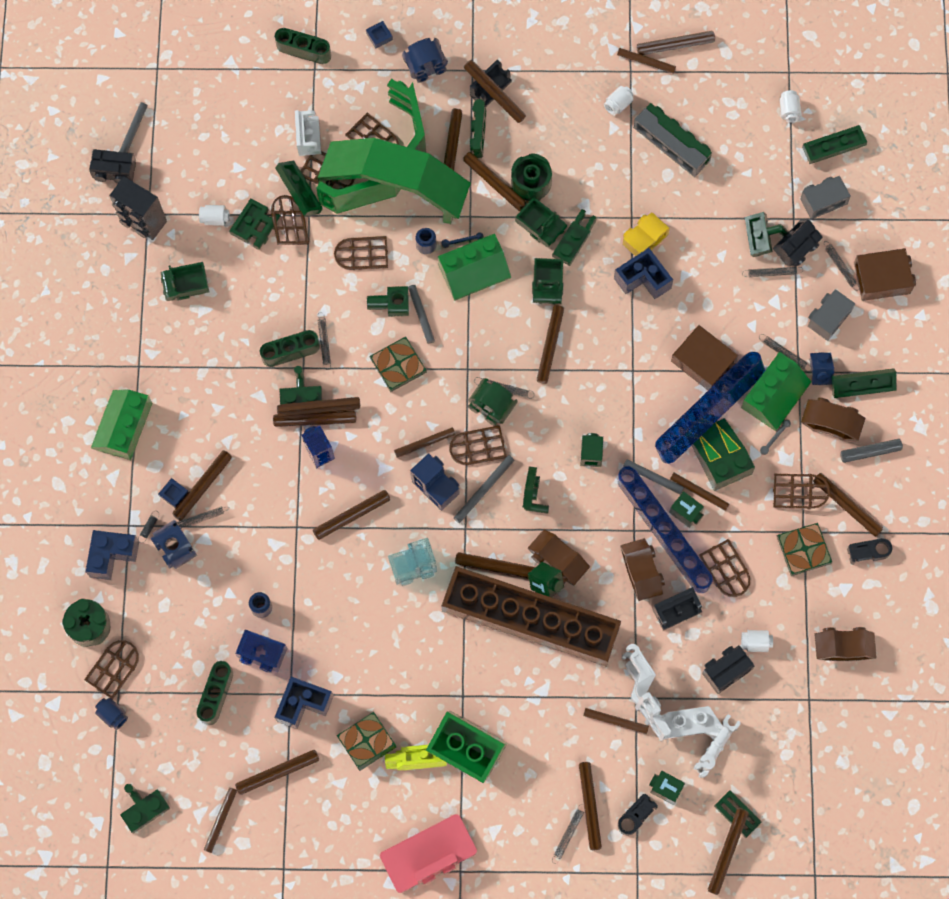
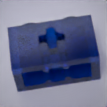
[301,425,335,469]
[235,629,288,673]

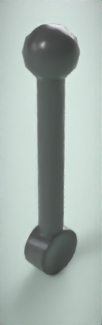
[760,419,791,455]

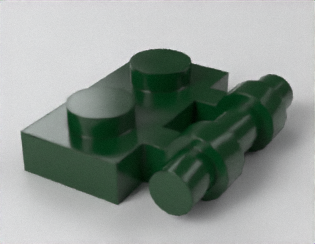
[229,198,281,250]

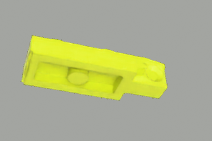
[385,744,447,770]

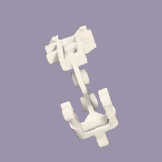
[622,644,741,778]

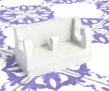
[295,110,321,156]

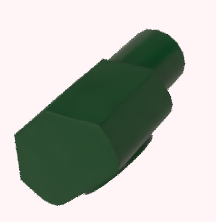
[367,286,409,317]

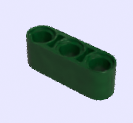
[274,28,332,64]
[259,330,320,367]
[196,661,234,725]

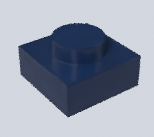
[366,21,393,49]
[158,478,189,509]

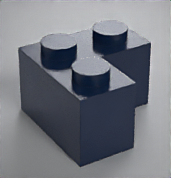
[614,248,673,299]
[410,453,460,511]
[85,530,139,580]
[274,677,334,729]

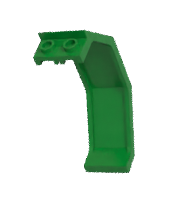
[316,78,426,214]
[318,138,471,225]

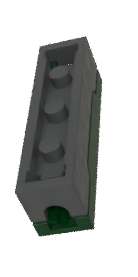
[633,103,712,178]

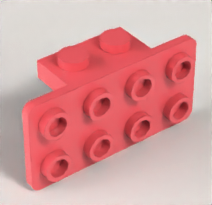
[380,814,477,893]

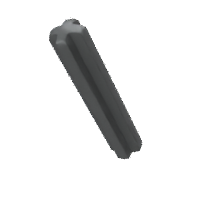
[840,438,903,463]

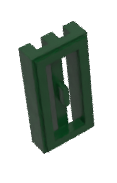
[714,790,762,838]

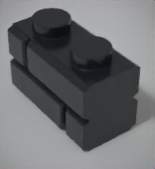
[89,149,136,183]
[773,219,823,266]
[702,645,755,694]

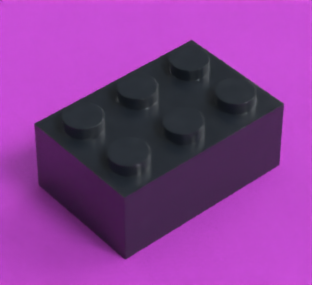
[109,176,167,240]

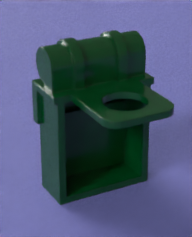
[515,197,567,247]
[532,258,563,305]
[161,262,210,301]

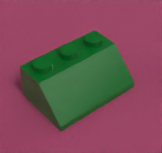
[438,233,511,301]
[741,352,811,431]
[91,389,153,461]
[426,711,508,783]

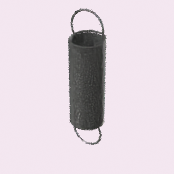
[138,511,159,543]

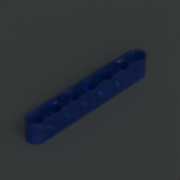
[655,352,766,464]
[617,466,713,593]

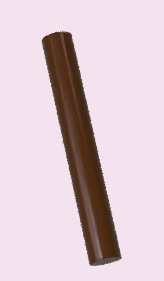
[617,48,676,74]
[394,427,456,458]
[670,472,730,511]
[583,708,649,734]
[204,787,237,853]

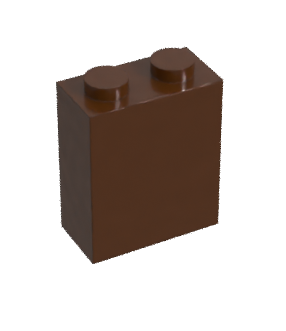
[854,248,916,301]
[671,325,738,392]

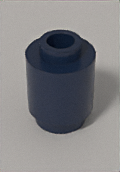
[415,228,437,254]
[249,592,272,618]
[95,698,128,730]

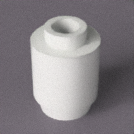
[604,86,634,116]
[779,90,802,122]
[199,205,230,226]
[741,630,773,652]

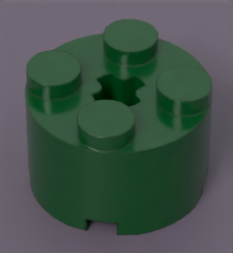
[511,153,552,201]
[468,378,518,426]
[62,599,111,647]

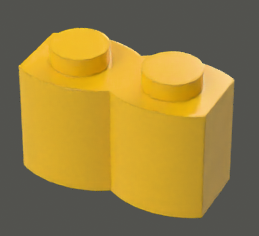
[622,212,670,256]

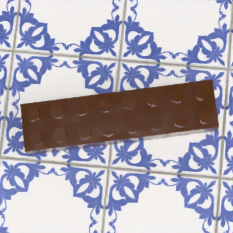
[441,566,621,667]

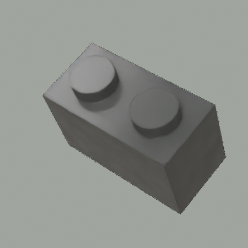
[800,175,851,220]
[808,289,856,341]

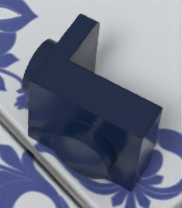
[809,352,834,385]

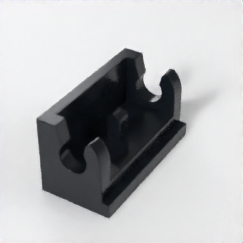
[470,59,512,108]
[653,587,702,631]

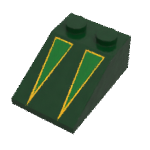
[686,418,755,491]

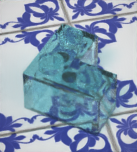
[388,538,437,586]

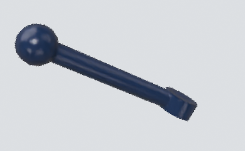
[441,232,484,248]

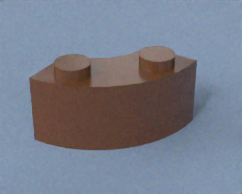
[801,397,866,441]
[528,529,590,586]
[620,538,665,601]
[814,627,877,661]

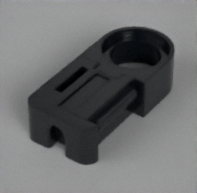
[847,538,893,565]
[618,794,658,836]

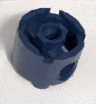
[402,38,448,83]
[150,520,197,569]

